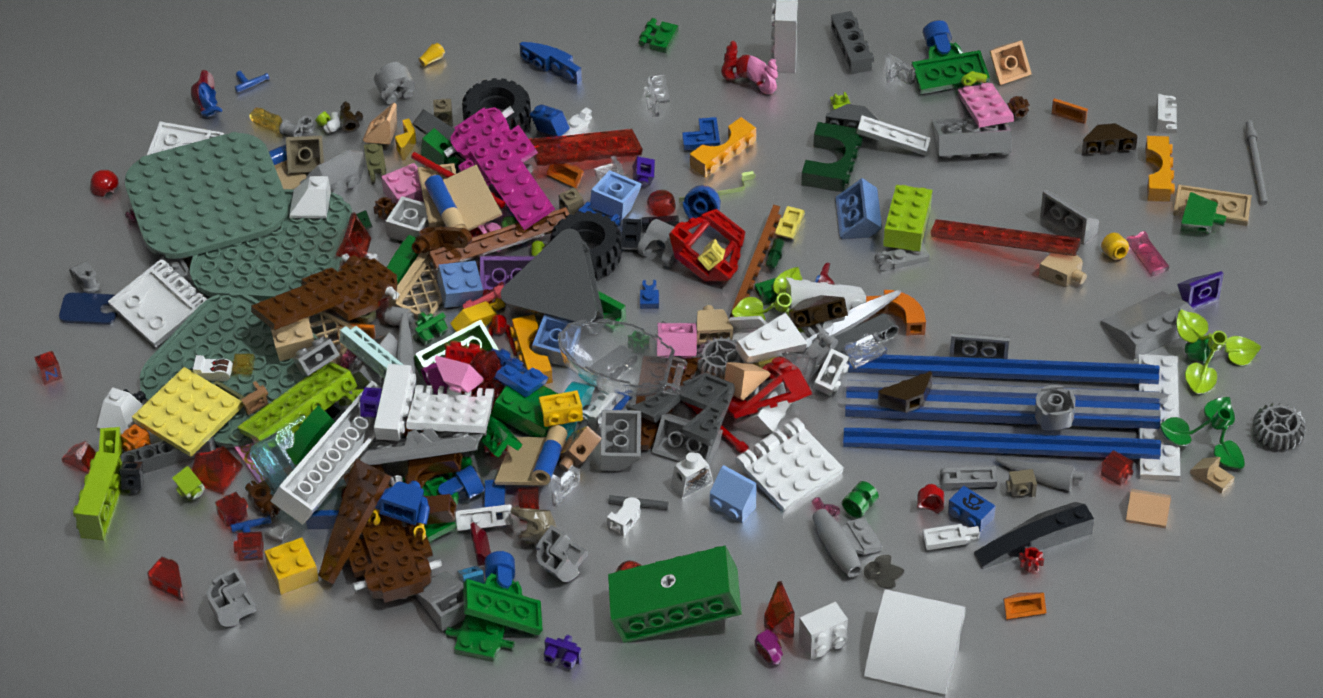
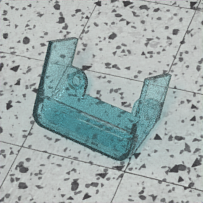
[250,415,346,494]

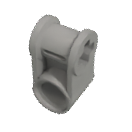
[69,261,100,293]

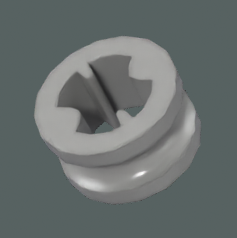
[298,116,315,133]

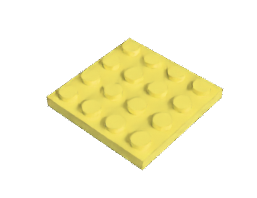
[132,367,243,457]

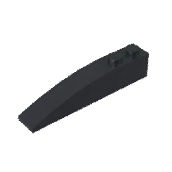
[974,502,1094,569]

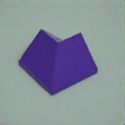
[1177,271,1224,309]

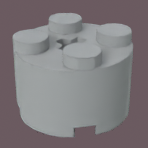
[374,62,415,104]
[1035,385,1076,431]

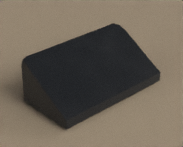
[642,215,679,233]

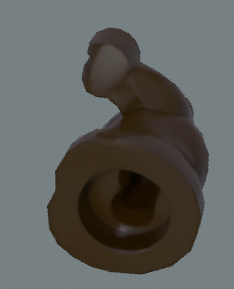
[340,101,363,133]

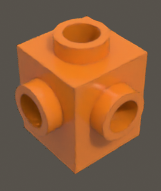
[121,424,151,452]

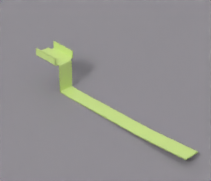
[679,171,756,202]

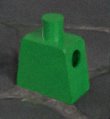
[421,128,461,170]
[1180,192,1227,234]

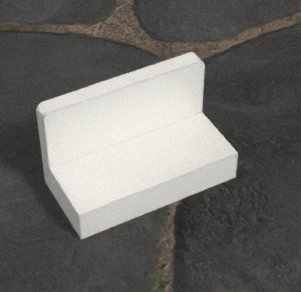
[729,316,767,342]

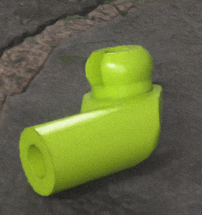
[962,71,987,86]
[531,240,545,256]

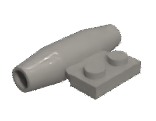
[812,509,882,577]

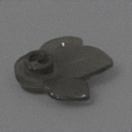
[864,555,904,589]

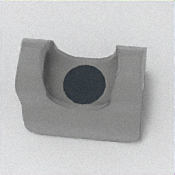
[638,219,677,267]

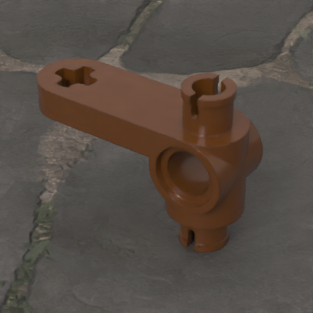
[412,226,472,254]
[245,464,297,517]

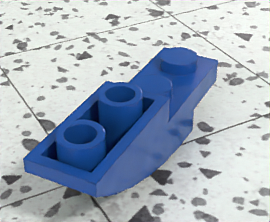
[519,42,582,84]

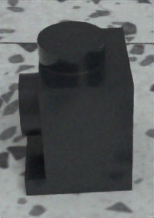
[119,462,144,494]

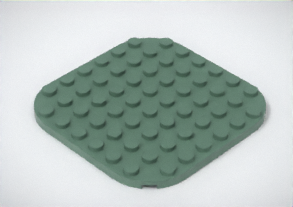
[125,132,289,259]
[190,189,353,301]
[140,292,318,448]

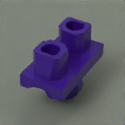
[544,635,582,670]

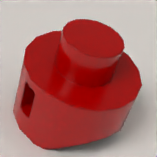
[917,484,944,513]

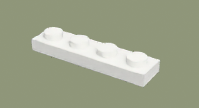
[856,115,930,155]

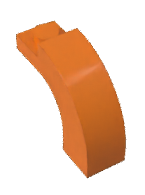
[866,290,926,336]

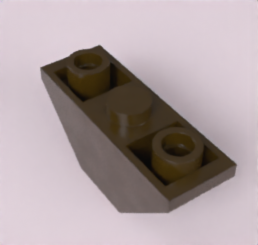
[1082,123,1138,155]
[789,295,848,329]
[878,371,932,413]

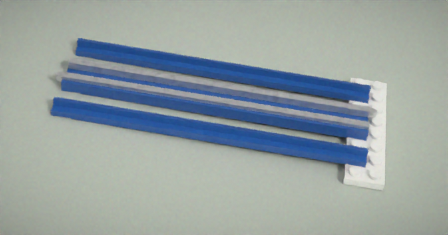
[838,354,1180,481]

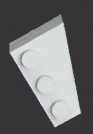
[735,313,807,364]

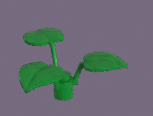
[1160,397,1245,469]

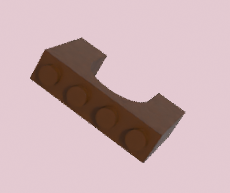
[405,452,462,525]

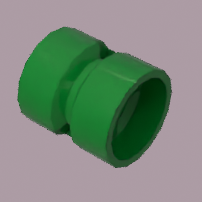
[842,481,879,519]

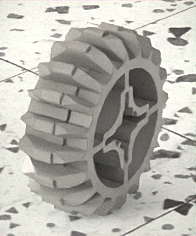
[696,336,744,380]
[1252,403,1306,451]

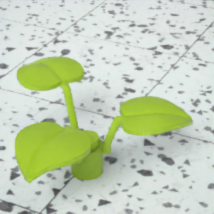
[732,267,810,333]
[1176,309,1261,394]

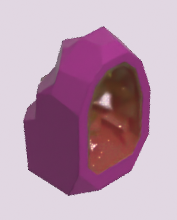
[755,629,783,665]

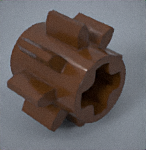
[1007,96,1030,118]
[373,197,396,220]

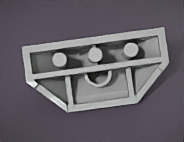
[300,150,365,195]

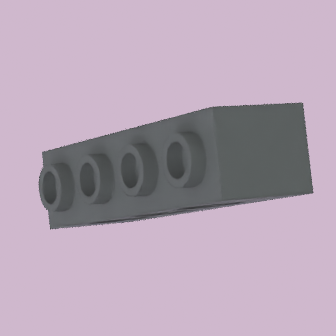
[831,11,874,75]

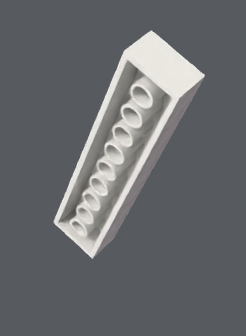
[271,381,383,525]

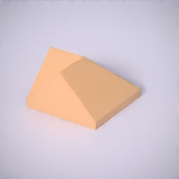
[989,40,1032,85]

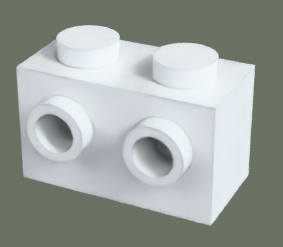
[813,349,850,396]

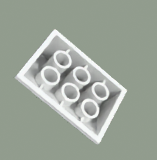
[864,589,966,697]

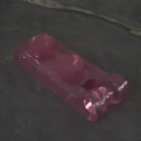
[1127,231,1169,277]

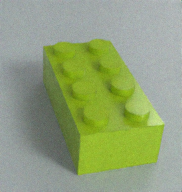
[883,185,933,251]
[73,451,122,541]

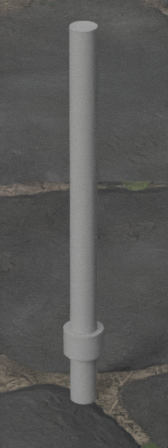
[1245,121,1268,205]

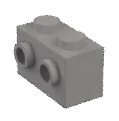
[292,337,340,376]

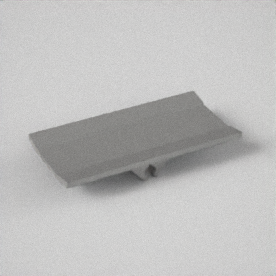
[360,428,487,465]

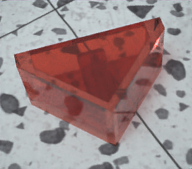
[61,441,96,474]
[518,487,539,521]

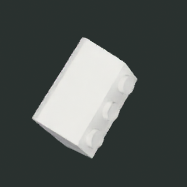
[733,378,793,436]

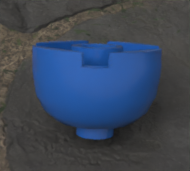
[683,185,721,219]

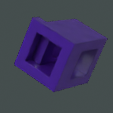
[632,156,655,187]
[360,387,382,418]

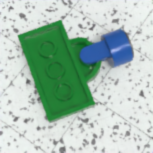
[911,20,990,94]
[389,465,485,542]
[463,551,543,636]

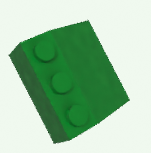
[492,385,558,437]

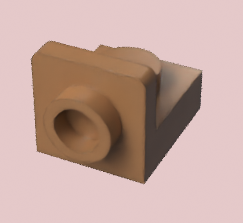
[241,381,269,415]

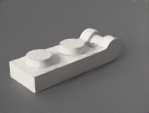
[456,505,514,532]

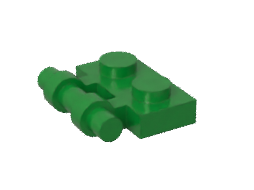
[638,18,679,53]

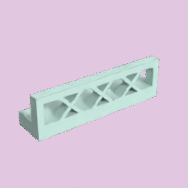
[339,326,403,379]

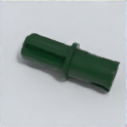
[766,238,785,270]

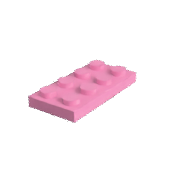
[958,83,1014,128]

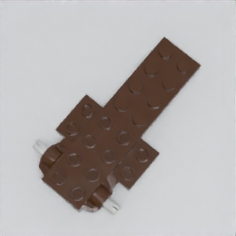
[251,254,399,330]
[344,464,442,603]

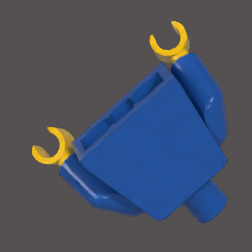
[368,481,430,540]

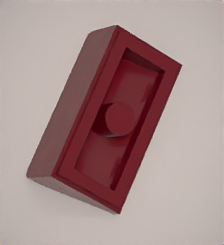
[470,522,491,566]

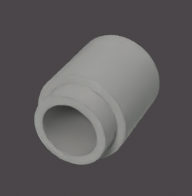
[385,306,414,326]

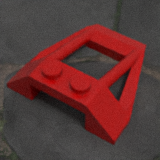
[669,209,746,281]
[727,357,812,418]

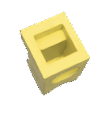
[698,239,725,271]

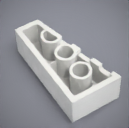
[786,277,866,311]
[374,364,416,441]

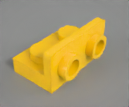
[539,391,583,427]

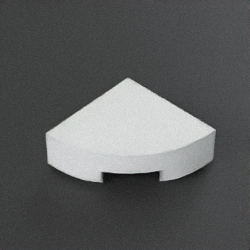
[264,524,292,544]

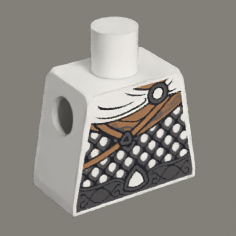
[671,452,713,499]

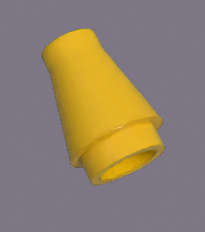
[418,42,445,67]

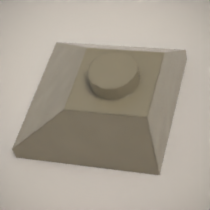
[285,136,324,174]

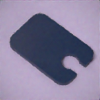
[59,292,117,325]

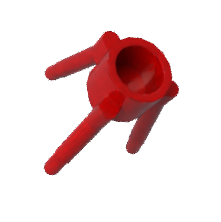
[489,315,517,356]

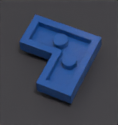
[682,117,720,150]
[495,364,548,397]

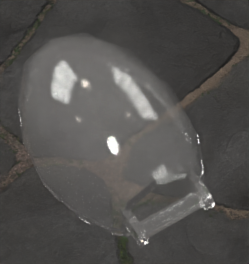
[557,319,687,397]

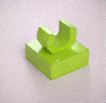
[830,92,851,110]

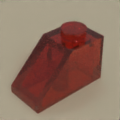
[147,556,185,601]

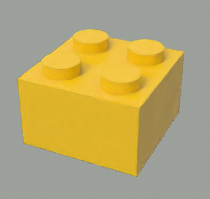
[264,537,319,595]

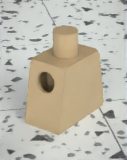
[1039,243,1087,287]
[696,305,733,345]

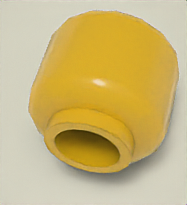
[1101,232,1129,260]

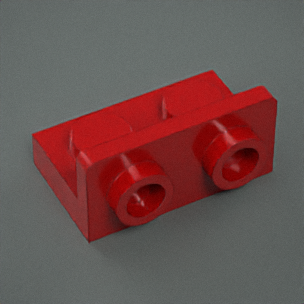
[444,341,485,374]

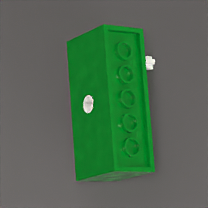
[608,545,742,643]

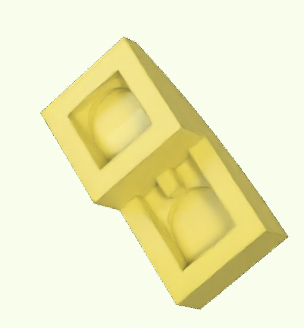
[775,206,805,240]

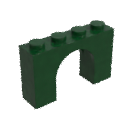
[801,122,863,192]

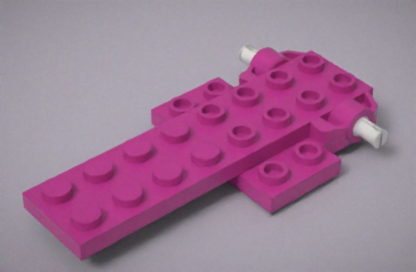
[444,106,555,230]

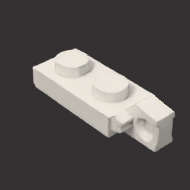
[552,108,592,148]
[922,524,980,550]

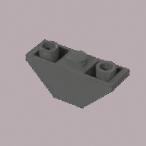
[825,104,879,128]

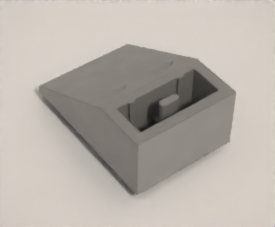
[414,571,467,631]

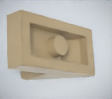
[1190,457,1235,493]

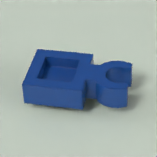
[640,280,659,309]

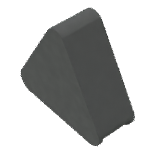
[501,229,605,334]

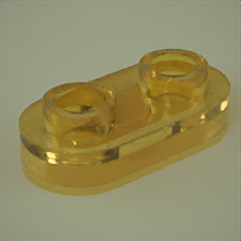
[249,107,283,132]

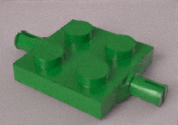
[446,615,515,662]

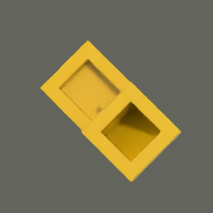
[395,118,417,161]
[450,301,497,332]

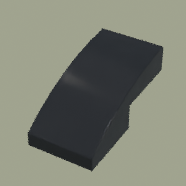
[621,219,641,250]

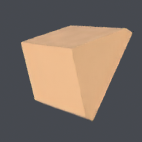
[363,102,397,144]
[724,362,771,400]
[1126,489,1171,529]

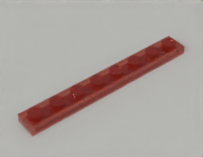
[931,219,1081,256]

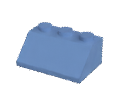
[835,178,882,239]

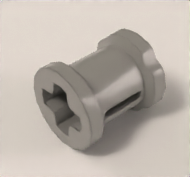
[279,119,303,137]

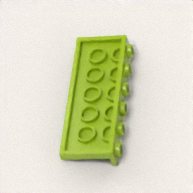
[238,361,357,452]

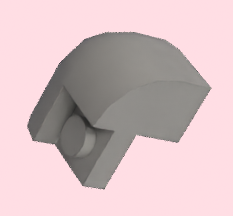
[536,525,589,582]
[206,568,257,627]

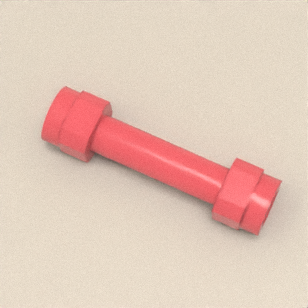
[463,284,504,309]

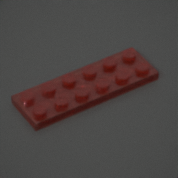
[529,129,643,166]

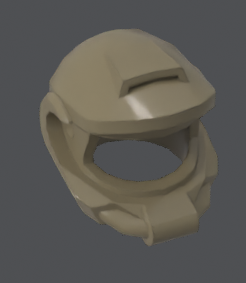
[511,506,557,544]

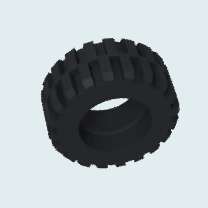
[462,78,531,133]
[550,211,622,280]

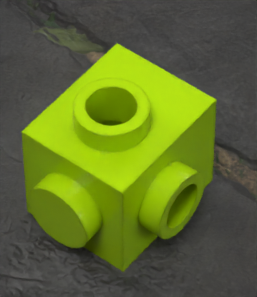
[172,466,206,501]

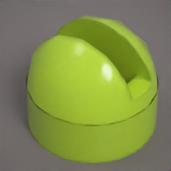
[315,111,331,127]

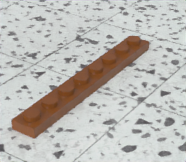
[729,204,781,318]
[429,207,569,271]

